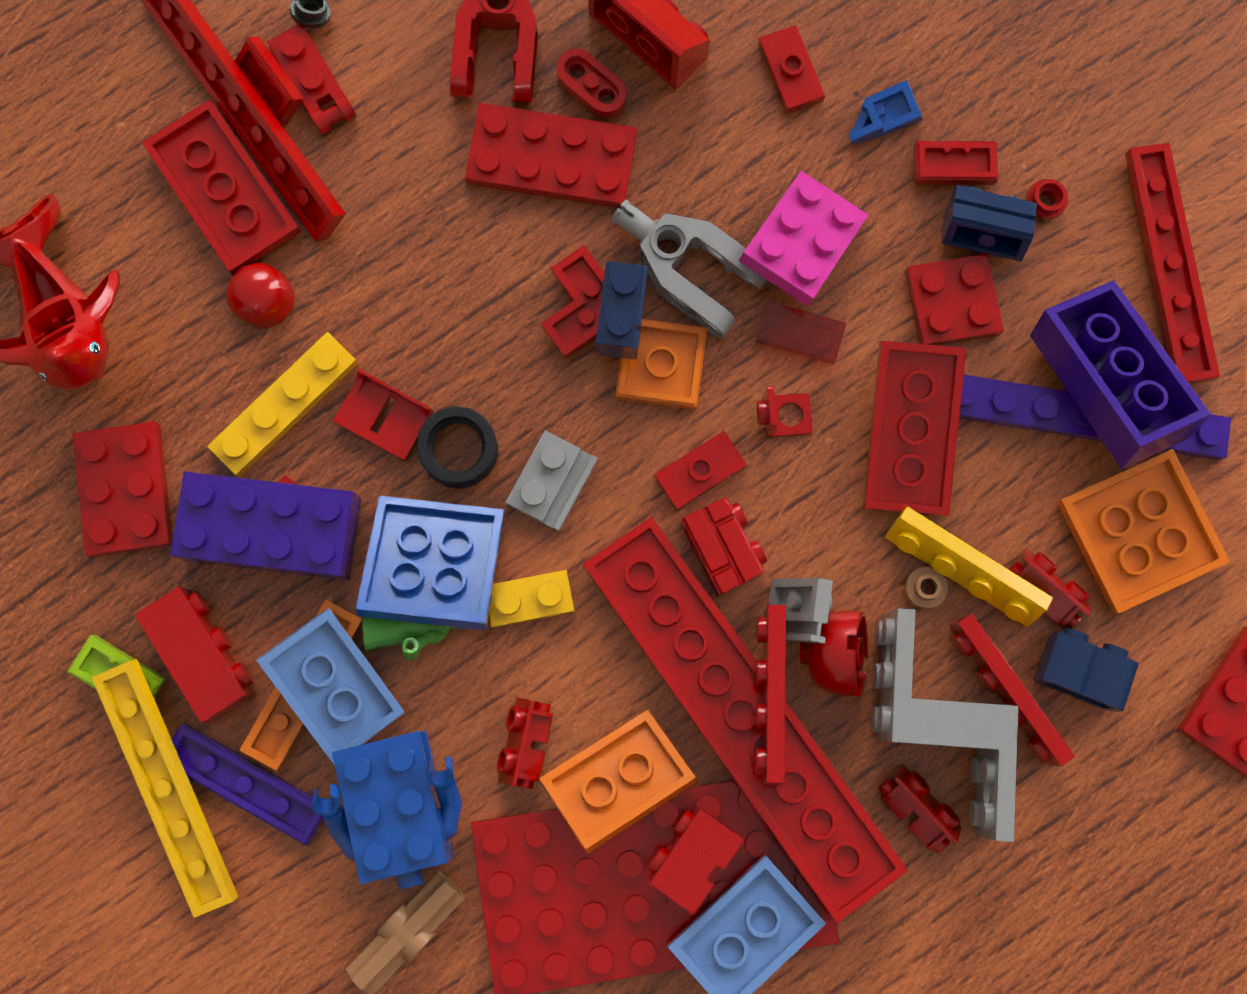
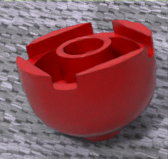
[800,611,868,697]

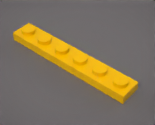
[91,659,239,918]

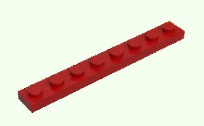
[141,0,346,242]

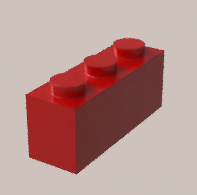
[134,586,256,723]

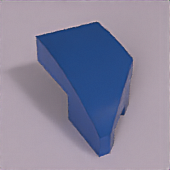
[849,80,922,145]

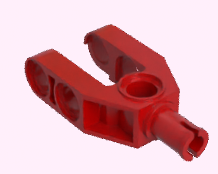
[450,0,538,103]

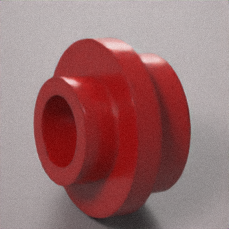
[1026,179,1068,220]

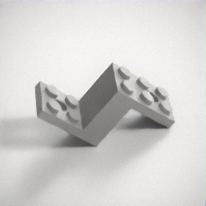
[870,608,1018,842]

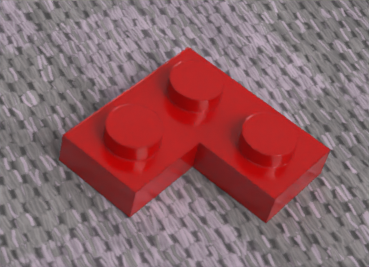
[541,245,605,360]

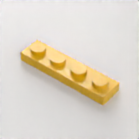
[207,332,359,478]
[885,506,1053,628]

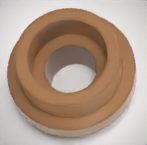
[905,566,948,609]

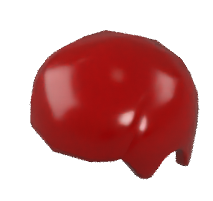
[225,262,295,329]

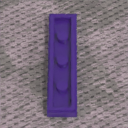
[172,723,324,846]

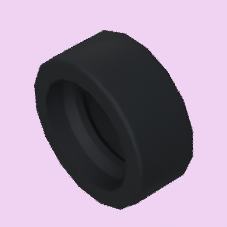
[417,406,498,489]

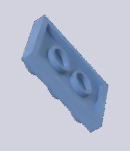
[256,608,405,764]
[668,854,826,994]

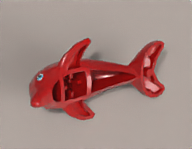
[0,194,120,392]

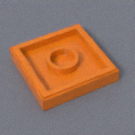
[615,319,708,410]

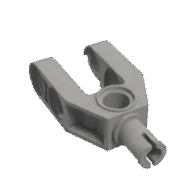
[611,199,768,339]

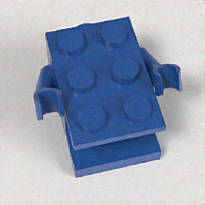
[312,730,463,889]

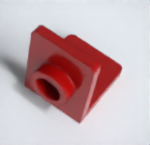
[756,386,813,438]

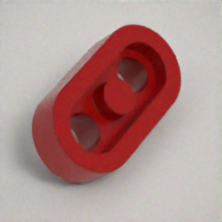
[556,49,627,118]

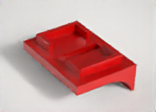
[333,368,434,461]

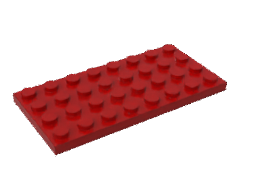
[471,780,840,994]

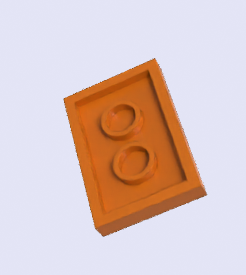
[539,710,696,854]

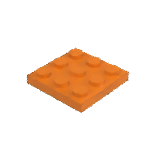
[1057,449,1230,615]

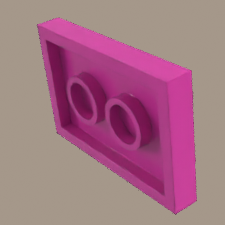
[739,171,868,306]

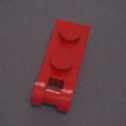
[266,24,357,135]

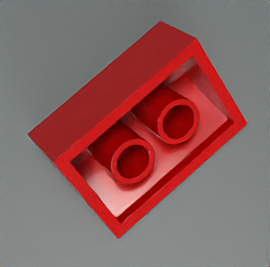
[588,0,710,90]

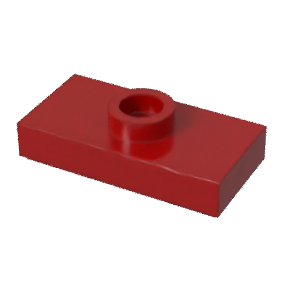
[758,25,825,114]
[235,36,304,126]
[914,141,998,185]
[654,431,747,511]

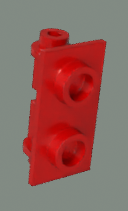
[1008,548,1091,629]
[497,697,554,789]
[878,764,961,853]

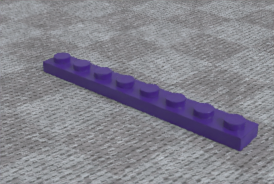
[959,375,1231,460]

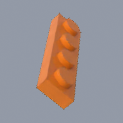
[239,599,363,771]

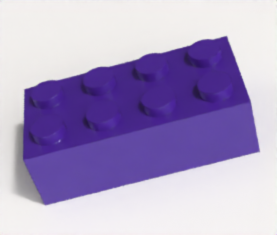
[1030,280,1211,469]
[170,471,361,581]

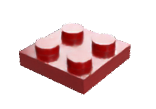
[905,254,1004,345]

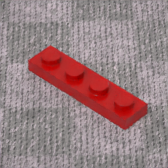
[755,604,786,786]
[949,614,1075,767]

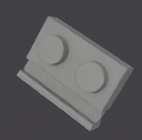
[505,430,598,532]
[768,578,833,644]

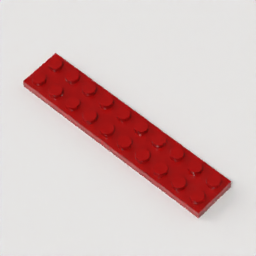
[583,516,908,923]

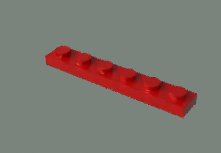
[1125,142,1220,384]

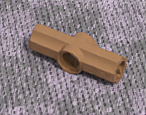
[345,871,466,994]

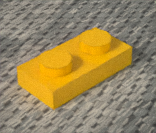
[489,570,575,628]

